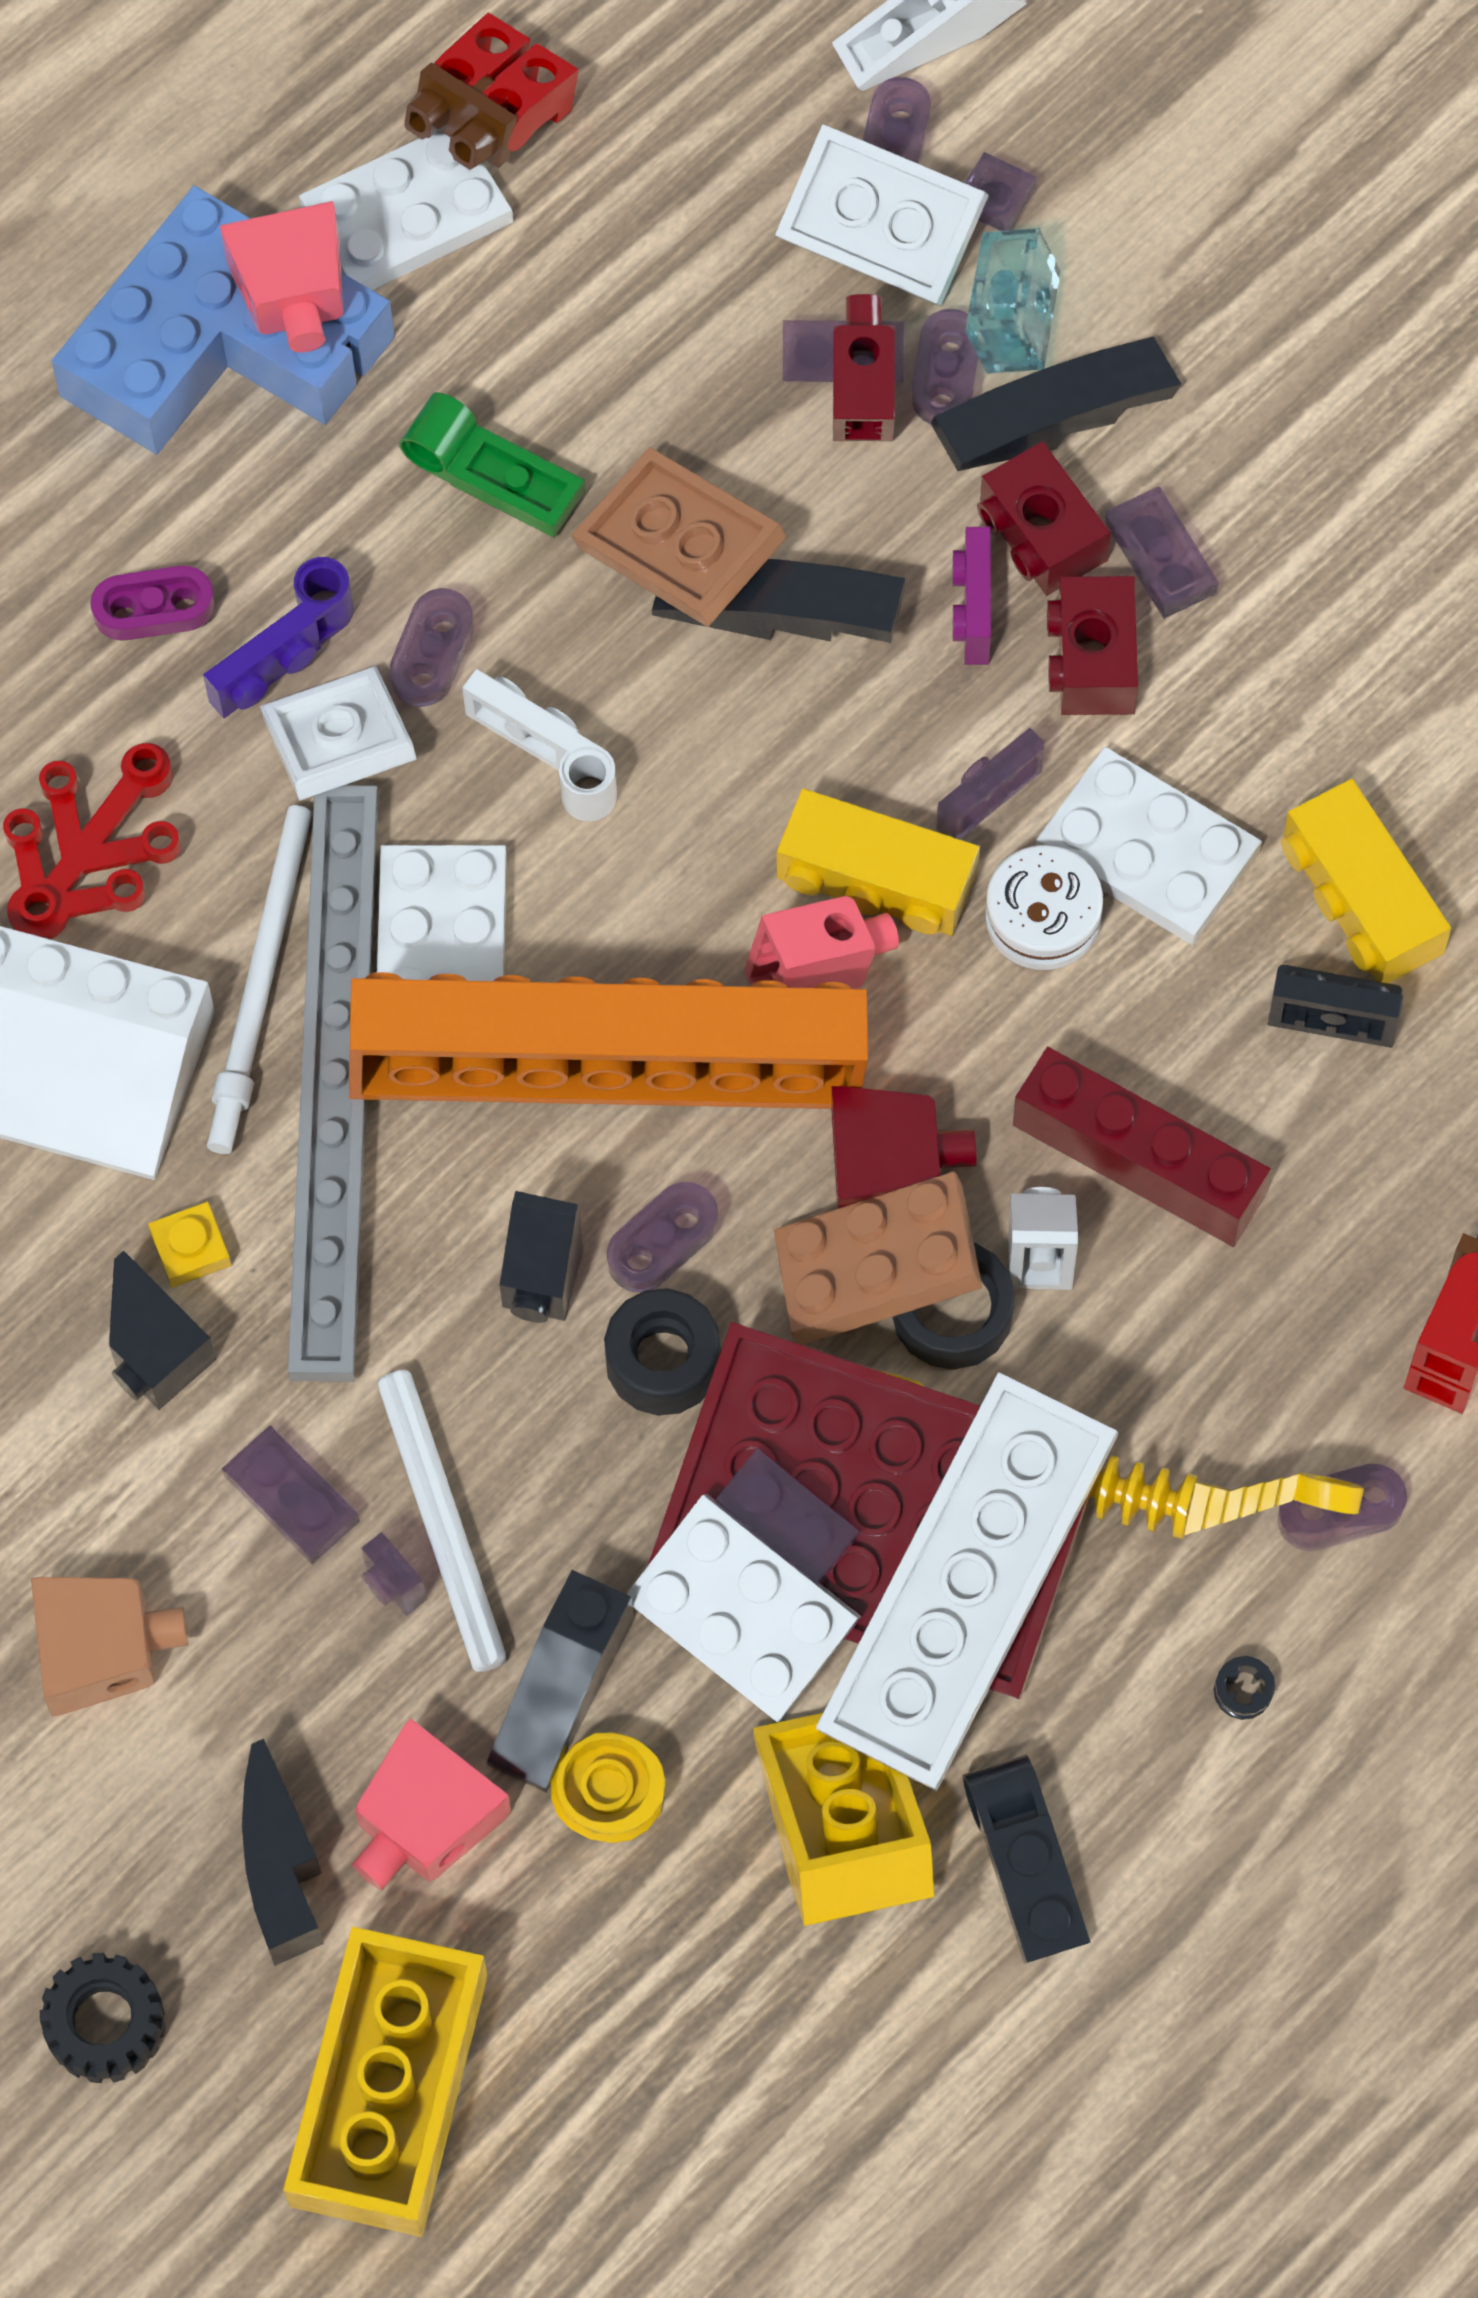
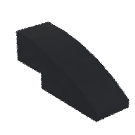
[242,1739,324,1966]

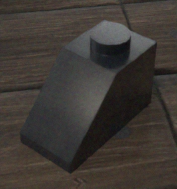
[499,1191,583,1323]
[109,1251,216,1410]

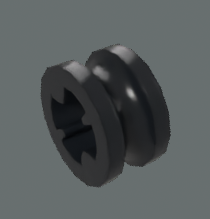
[1213,1656,1275,1720]

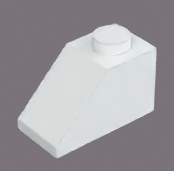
[1008,1187,1078,1290]

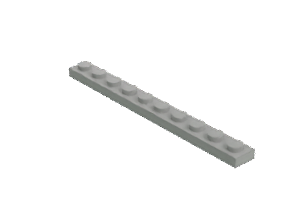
[288,785,379,1382]

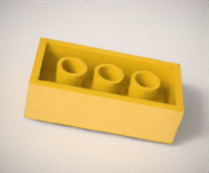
[283,1926,488,2237]

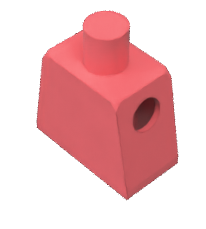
[220,201,343,353]
[744,896,899,989]
[351,1718,511,1890]

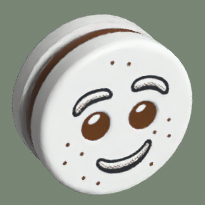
[985,845,1103,970]

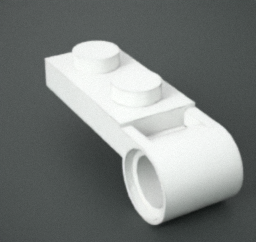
[462,669,617,821]

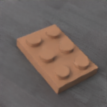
[571,447,787,627]
[774,1171,982,1345]

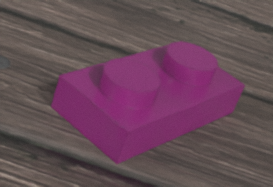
[952,527,991,665]

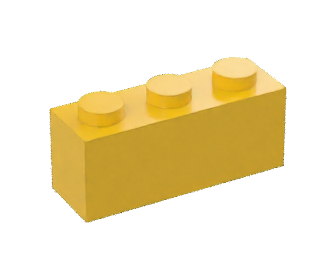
[1281,778,1451,983]
[776,788,980,937]

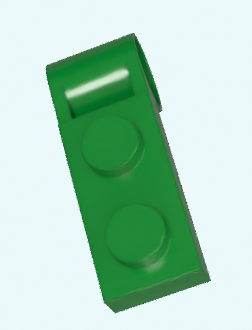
[399,392,585,538]

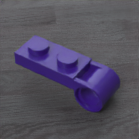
[203,557,354,719]

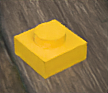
[148,1201,232,1288]

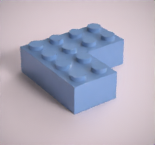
[51,185,395,455]

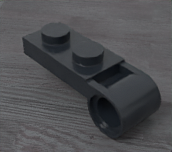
[962,1754,1091,1964]

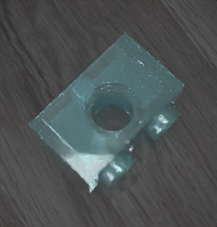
[965,228,1061,374]

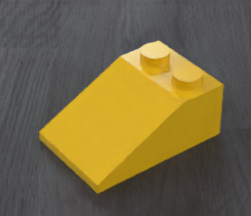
[753,1712,935,1926]

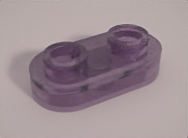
[862,77,931,165]
[912,309,981,424]
[390,588,474,707]
[607,1182,718,1292]
[1277,1464,1407,1551]

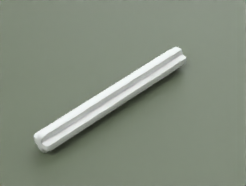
[378,1370,507,1672]

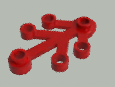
[3,743,181,940]

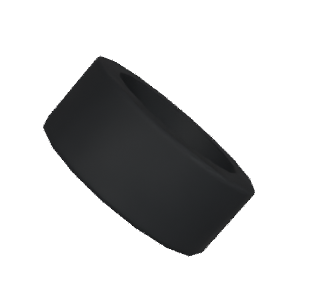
[892,1242,1015,1370]

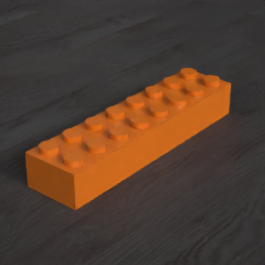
[349,972,868,1109]

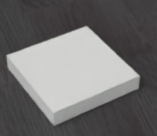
[260,666,417,801]

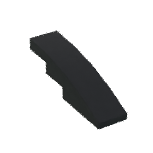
[930,337,1181,471]
[652,559,905,643]

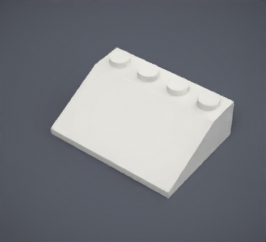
[0,926,215,1180]

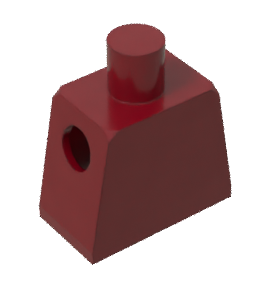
[833,294,895,441]
[831,1086,977,1209]

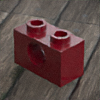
[977,441,1111,596]
[1047,576,1138,715]

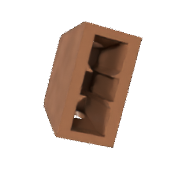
[31,1577,189,1717]

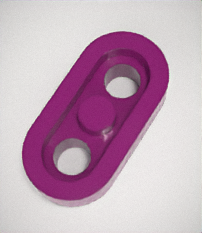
[90,566,215,641]

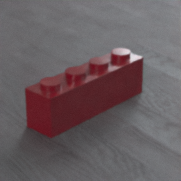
[1013,1046,1271,1247]

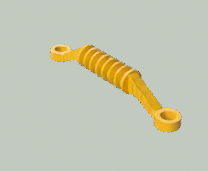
[877,1370,1364,1539]

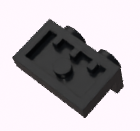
[1267,965,1403,1048]

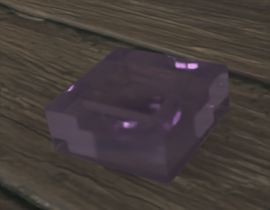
[965,152,1037,234]
[361,1532,427,1616]

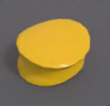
[551,1732,666,1843]

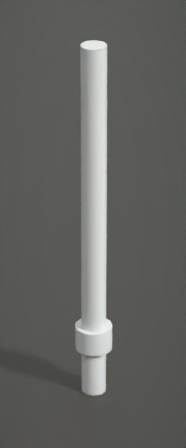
[207,805,312,1154]

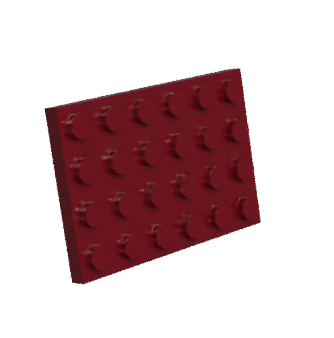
[647,1321,1094,1699]

